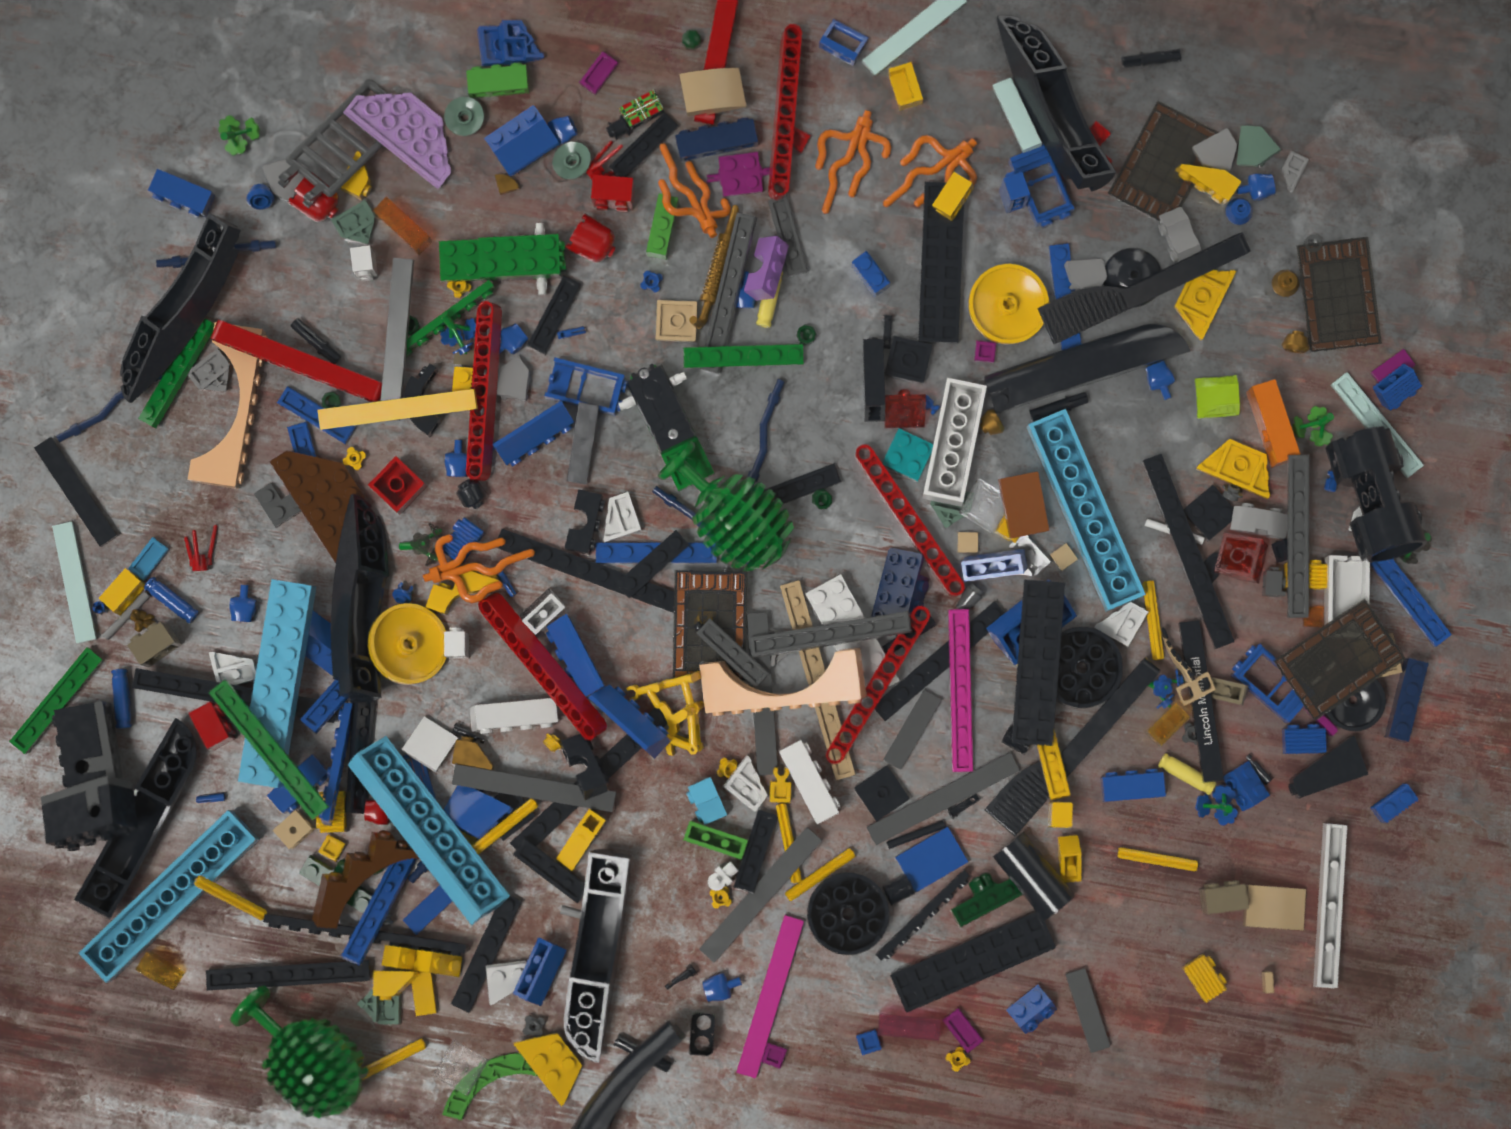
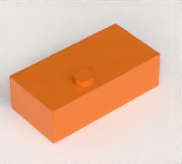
[1246,379,1301,468]

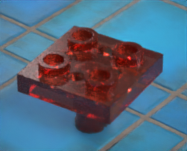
[884,389,926,428]

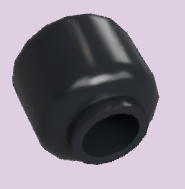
[456,478,486,509]

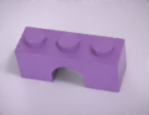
[744,236,789,301]

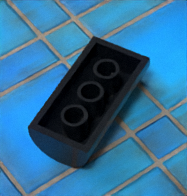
[993,831,1075,921]

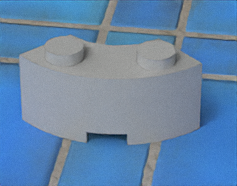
[1158,207,1201,262]
[1230,503,1287,539]

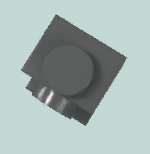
[1262,567,1286,598]

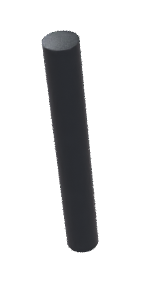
[886,820,946,849]

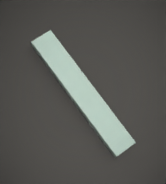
[862,0,967,76]
[1330,372,1424,478]
[52,522,97,644]

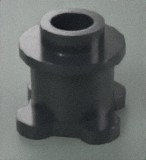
[606,115,630,140]

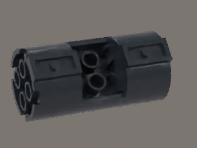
[1325,426,1427,562]

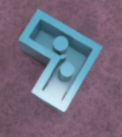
[686,777,727,825]

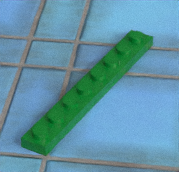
[209,680,330,820]

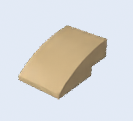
[679,68,746,117]
[1243,885,1306,930]

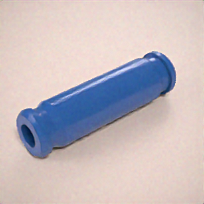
[144,577,199,623]
[111,669,132,729]

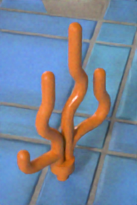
[815,110,891,214]
[883,135,977,207]
[658,143,731,238]
[423,534,535,603]

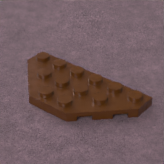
[269,451,365,563]

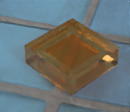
[1302,606,1324,627]

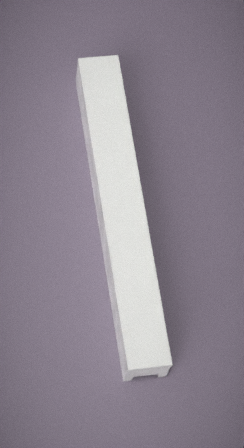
[1313,823,1347,988]

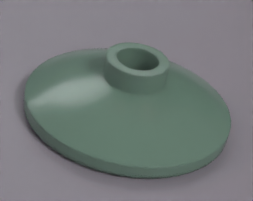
[444,97,484,136]
[552,142,591,180]

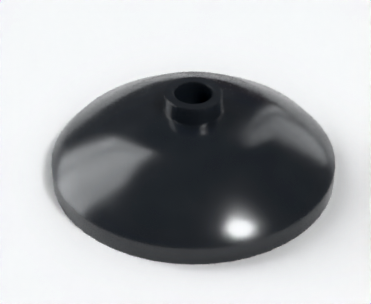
[1103,248,1161,308]
[1323,670,1386,731]

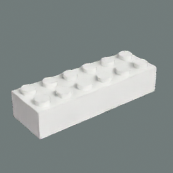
[922,378,987,507]
[805,574,899,701]

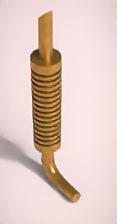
[689,205,739,329]

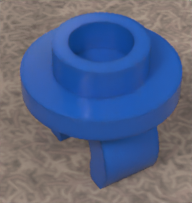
[392,582,413,604]

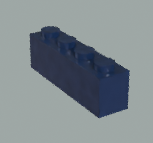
[675,117,758,162]
[1384,658,1429,743]

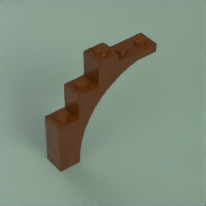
[312,830,420,929]

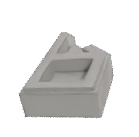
[1282,150,1309,193]

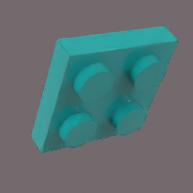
[882,428,933,482]

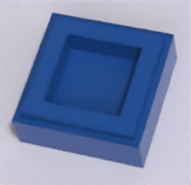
[856,1029,881,1056]

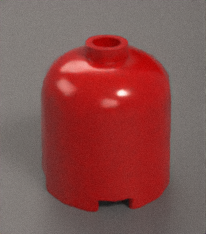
[288,171,339,222]
[565,213,616,263]

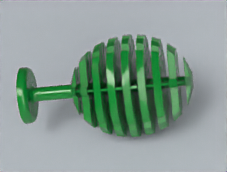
[657,440,794,571]
[230,985,369,1119]

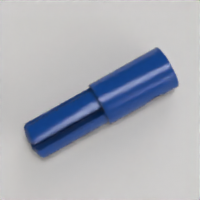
[557,326,586,339]
[497,571,516,597]
[196,793,225,803]

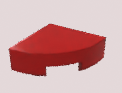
[793,127,811,154]

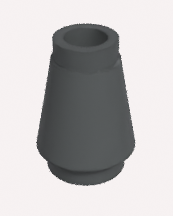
[956,583,984,609]

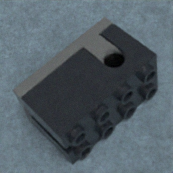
[52,701,124,788]
[41,776,138,851]

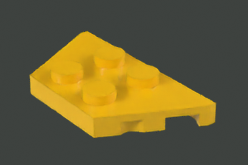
[1174,270,1236,341]
[1196,439,1270,499]
[513,1033,582,1106]

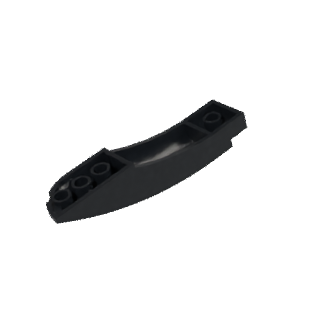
[996,16,1116,192]
[120,213,241,403]
[984,324,1191,414]
[331,494,389,703]
[74,718,196,920]
[564,849,632,1063]
[571,1020,687,1129]

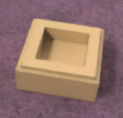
[957,532,978,553]
[1050,543,1078,571]
[1262,971,1274,993]

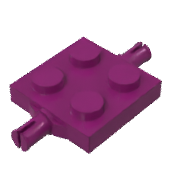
[707,152,770,197]

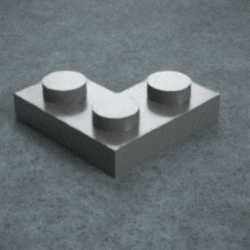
[254,483,301,528]

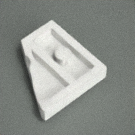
[603,492,641,543]
[1094,602,1149,647]
[209,652,256,685]
[723,756,768,812]
[486,960,527,1005]

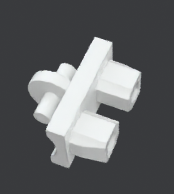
[708,862,738,891]

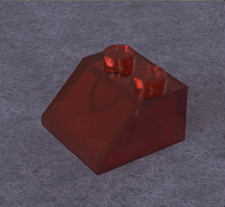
[1214,533,1268,584]

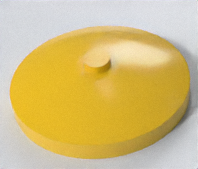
[968,264,1049,345]
[368,603,446,685]

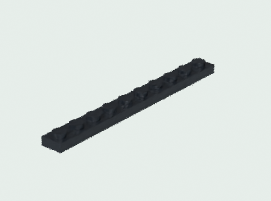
[1142,453,1235,649]
[497,529,691,614]
[132,668,336,723]
[510,708,668,849]
[263,914,468,956]

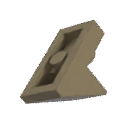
[1210,677,1248,705]

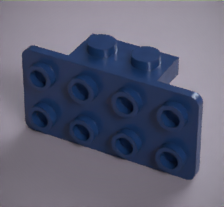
[871,548,929,617]

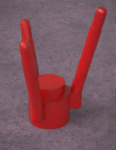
[586,141,623,180]
[184,525,218,571]

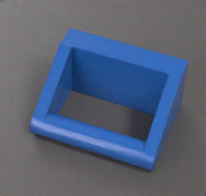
[819,19,869,66]

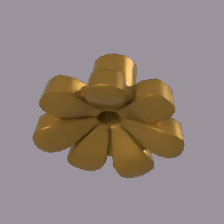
[130,609,155,632]

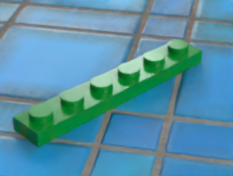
[406,280,496,358]
[138,319,214,429]
[683,344,804,368]
[9,647,104,754]

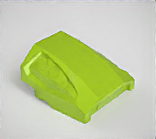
[1194,375,1240,419]

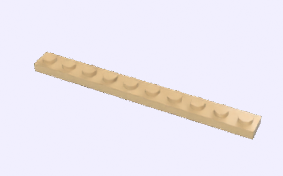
[780,580,855,780]

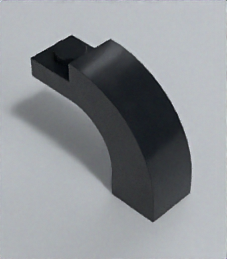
[404,364,442,437]

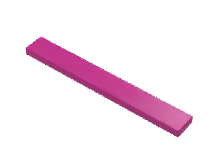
[948,609,973,772]
[736,915,804,1079]

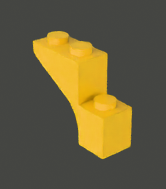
[426,571,499,615]
[382,945,463,977]

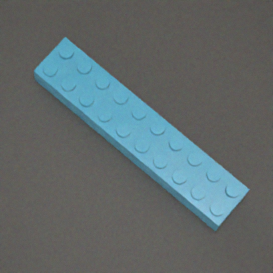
[1026,409,1146,612]
[238,579,317,788]
[348,736,510,925]
[79,810,260,983]

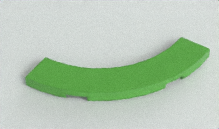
[442,1053,537,1120]

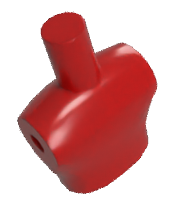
[364,799,390,825]

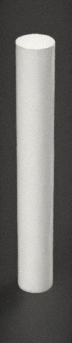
[1144,518,1205,545]

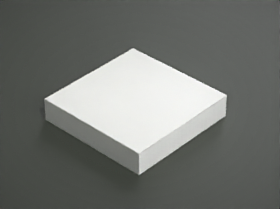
[402,716,458,772]

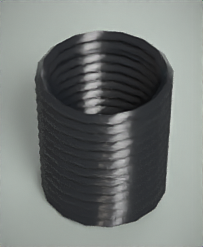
[1002,724,1031,755]
[883,875,915,906]

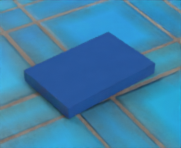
[895,827,968,893]

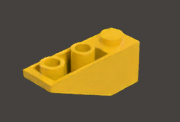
[1175,164,1242,204]
[556,809,607,871]

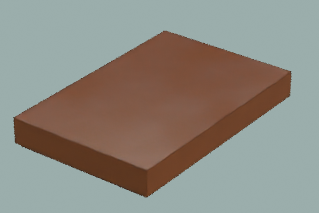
[998,471,1050,539]

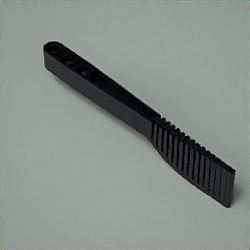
[1037,232,1251,345]
[984,657,1161,837]

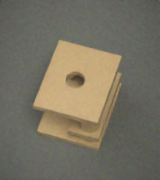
[273,810,315,849]

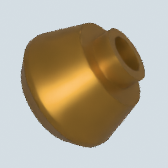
[1272,270,1299,297]
[1282,331,1309,354]
[979,409,1005,435]

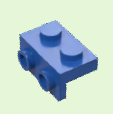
[1224,761,1270,811]
[1006,985,1057,1034]

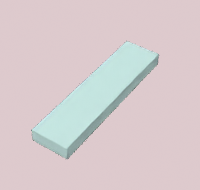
[993,78,1042,153]

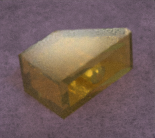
[135,951,185,990]

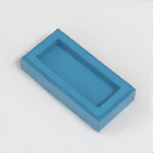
[128,537,170,581]

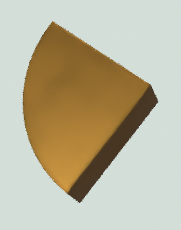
[494,174,519,195]

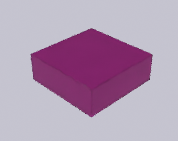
[974,340,996,363]
[761,1042,787,1069]

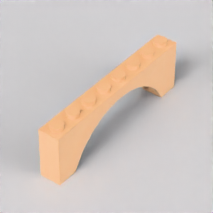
[188,322,268,489]
[699,648,866,716]

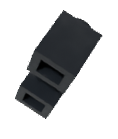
[564,489,606,555]
[561,734,609,800]

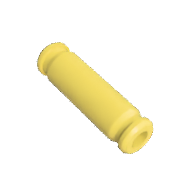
[756,272,783,328]
[1158,753,1216,795]

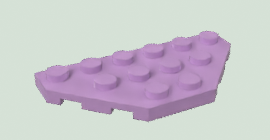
[343,93,451,189]

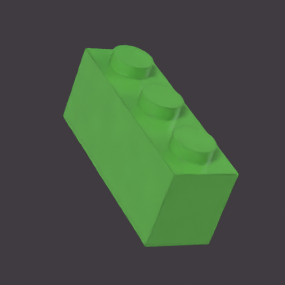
[466,63,529,98]
[646,194,679,260]
[683,821,748,860]

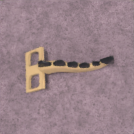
[1161,627,1216,706]

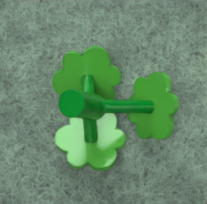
[218,115,260,156]
[1292,406,1334,446]

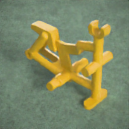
[627,671,704,756]

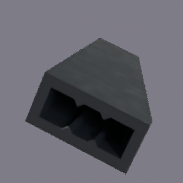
[863,337,885,422]
[1288,736,1369,799]

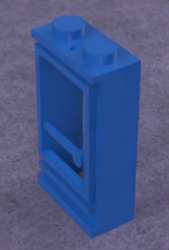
[1008,144,1075,228]
[544,357,627,416]
[1231,644,1315,723]

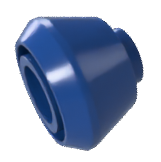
[246,184,274,210]
[1225,198,1253,225]

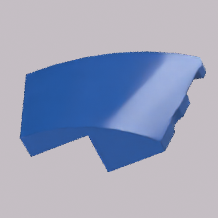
[477,20,544,66]
[443,785,513,839]

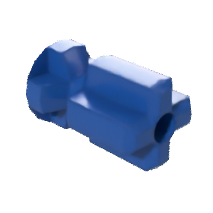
[919,395,940,415]
[1324,471,1337,492]
[92,601,108,615]

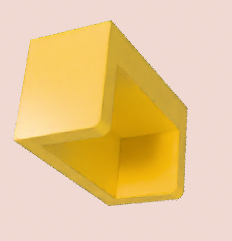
[888,62,923,111]
[1048,802,1073,828]

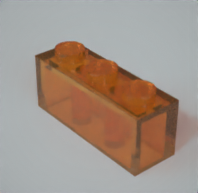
[373,197,432,255]

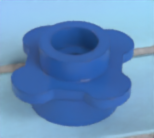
[640,271,663,293]

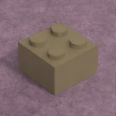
[127,622,182,667]
[1199,880,1249,914]

